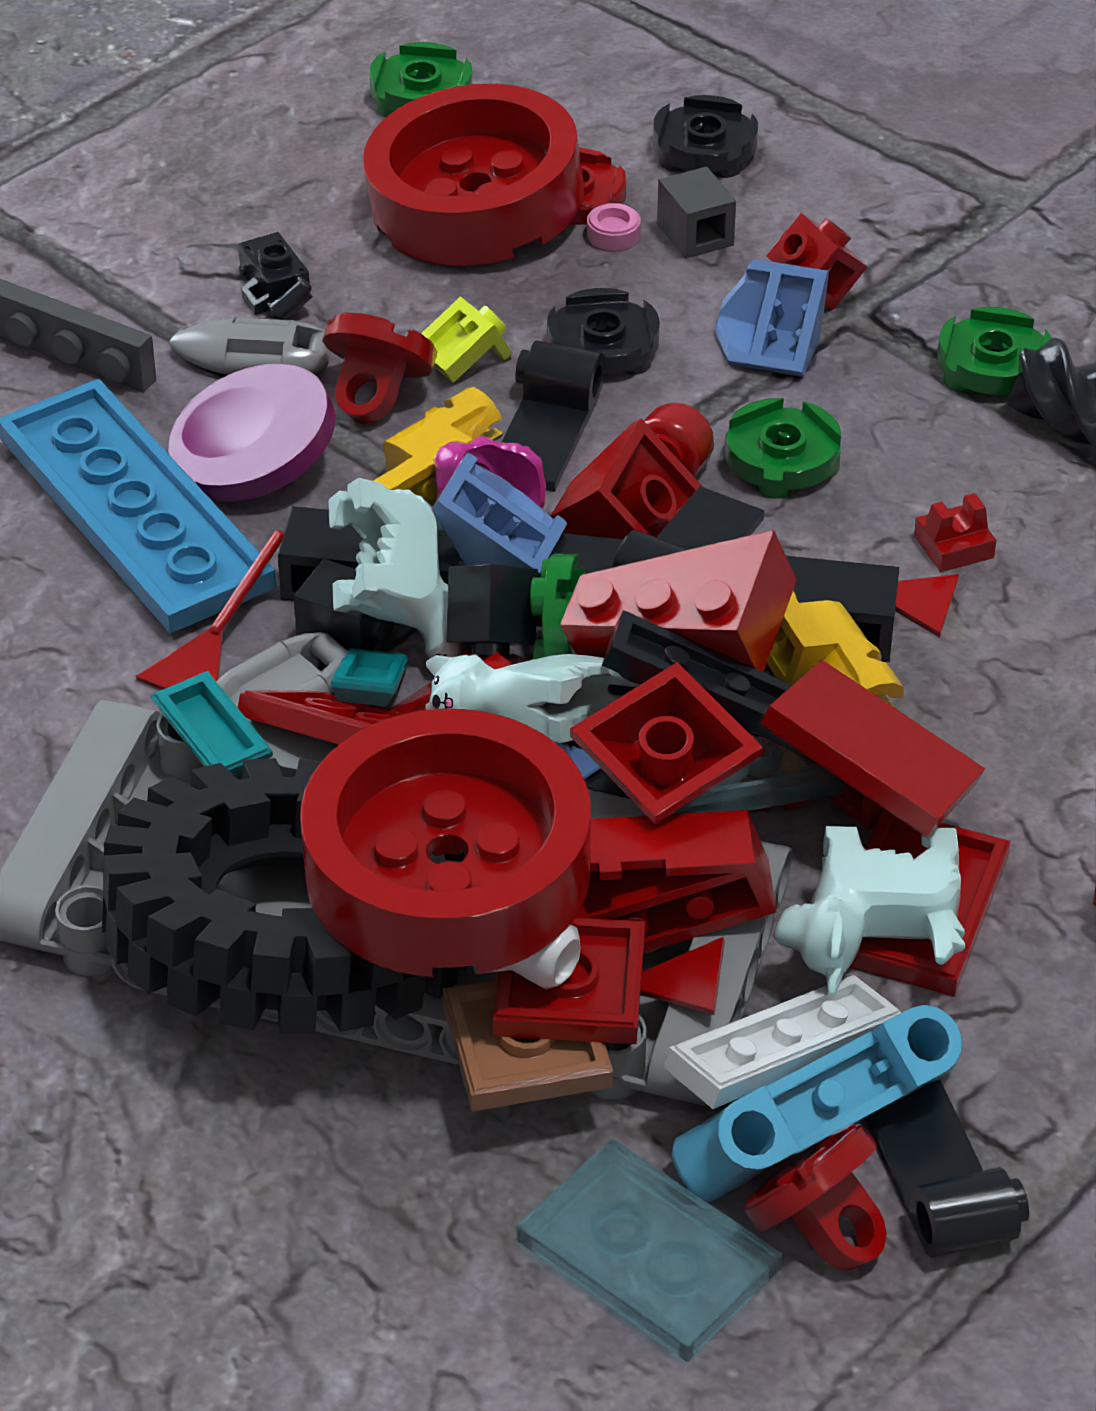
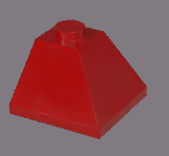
[551,418,703,539]
[570,662,763,824]

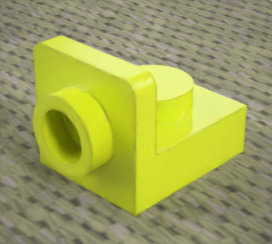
[421,296,512,383]

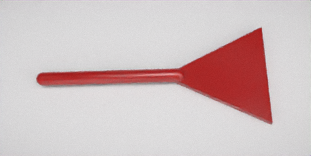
[136,530,284,690]
[895,574,959,637]
[641,937,725,1016]

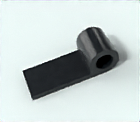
[502,340,605,492]
[612,486,764,568]
[865,1080,1029,1258]

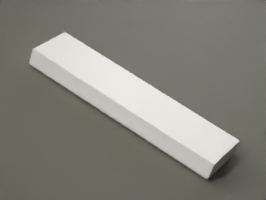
[662,975,901,1109]

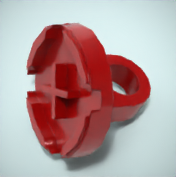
[322,312,438,424]
[744,1123,887,1270]

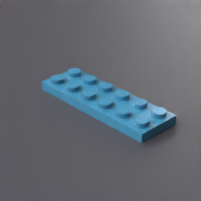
[0,378,277,634]

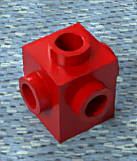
[767,213,868,310]

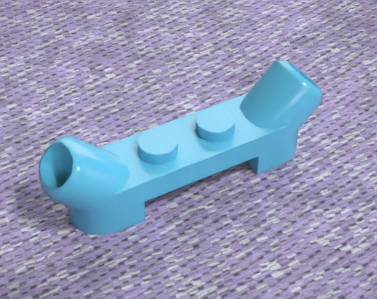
[672,1005,962,1202]

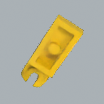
[373,387,503,507]
[767,591,904,708]

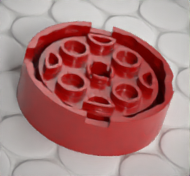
[363,84,584,266]
[300,709,591,977]

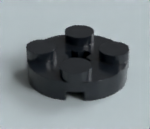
[653,95,758,178]
[547,288,660,375]

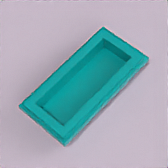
[330,648,409,707]
[150,671,273,776]

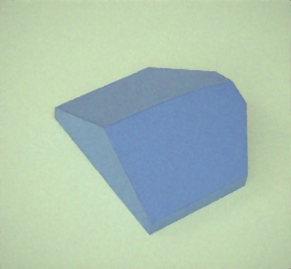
[715,259,829,377]
[432,453,567,575]

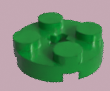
[369,42,472,117]
[937,307,1052,397]
[724,398,841,499]
[530,554,585,659]

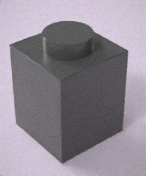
[657,166,736,259]

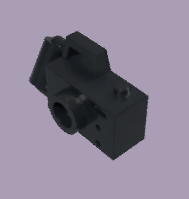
[238,232,313,320]

